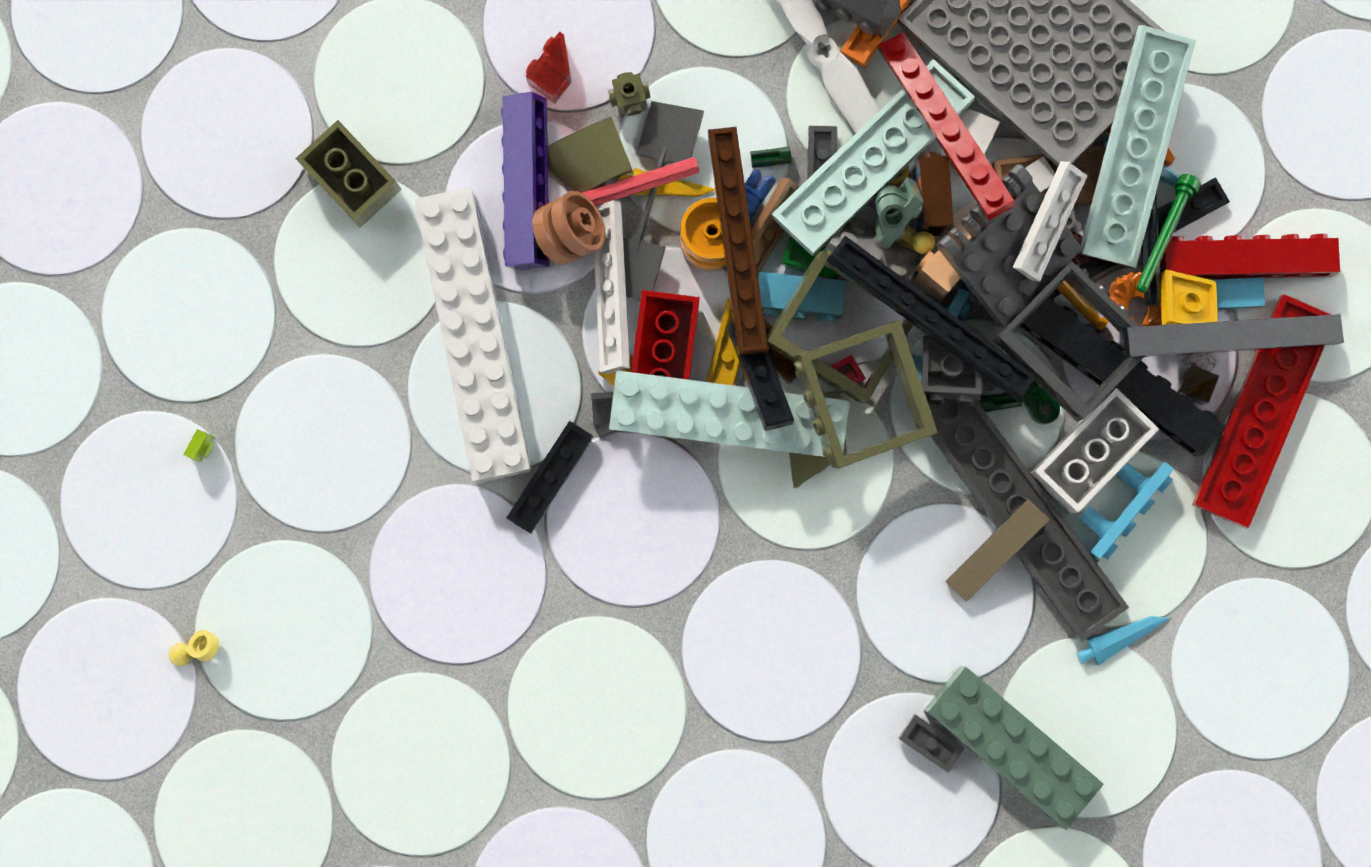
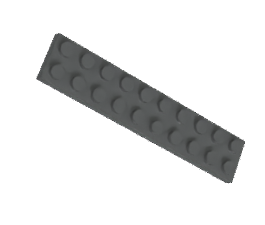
[907,399,1129,642]

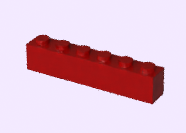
[1160,233,1340,280]

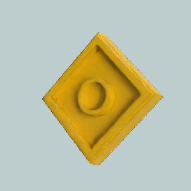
[1160,270,1218,325]

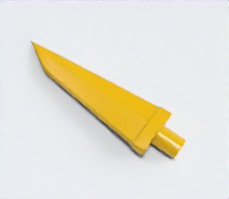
[617,168,715,197]

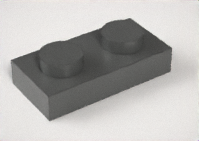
[807,125,837,180]
[898,714,965,773]

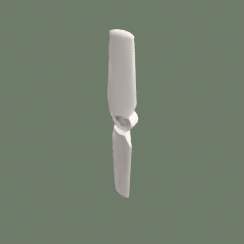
[778,0,880,133]

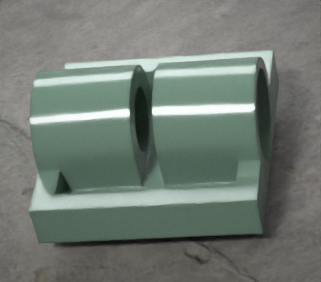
[874,176,924,249]

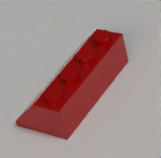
[631,290,700,380]

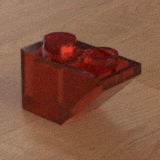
[525,31,572,104]

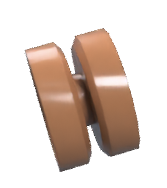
[532,191,606,265]

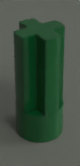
[750,146,792,168]
[978,393,1022,412]

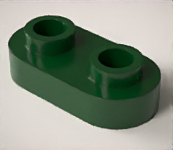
[1021,384,1060,425]

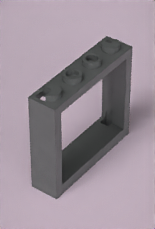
[993,261,1144,422]

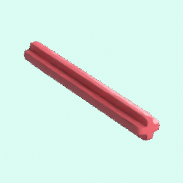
[582,157,700,206]

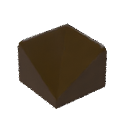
[1177,365,1219,405]

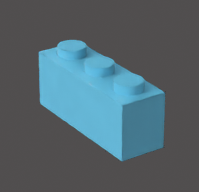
[758,272,846,323]

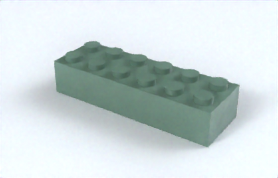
[924,666,1104,830]

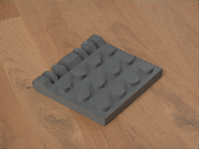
[937,164,1083,327]

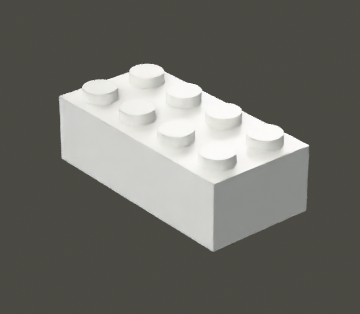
[1030,388,1159,514]

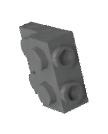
[921,335,982,406]

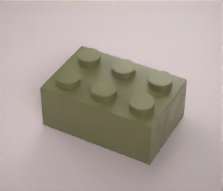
[295,120,402,228]

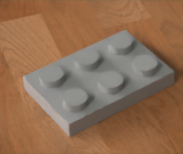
[825,217,922,281]

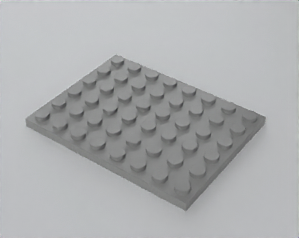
[897,0,1165,167]

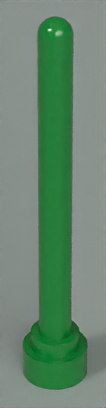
[1136,174,1201,293]

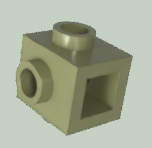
[608,72,651,116]

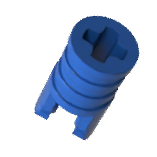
[745,169,776,222]

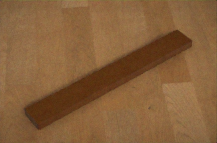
[707,126,768,356]

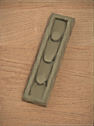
[945,498,1050,602]

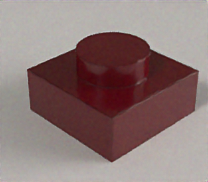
[831,354,866,395]

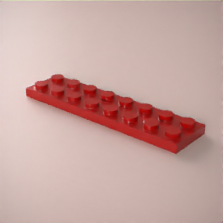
[1192,294,1331,529]

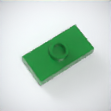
[781,236,838,280]

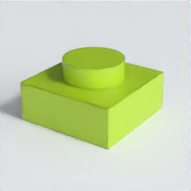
[183,429,215,462]

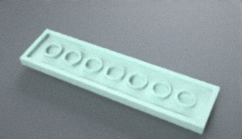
[1079,25,1196,268]
[772,59,975,256]
[609,370,850,457]

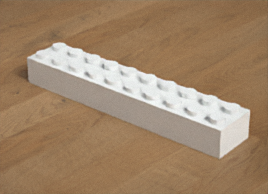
[414,187,533,484]

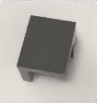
[590,392,613,426]

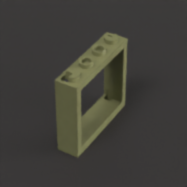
[766,250,914,404]
[794,320,938,468]

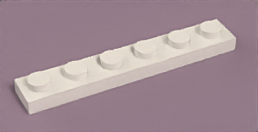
[594,200,630,374]

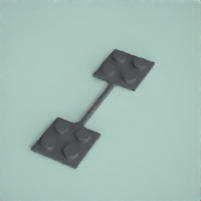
[623,101,705,300]

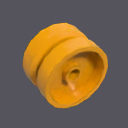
[679,198,726,270]

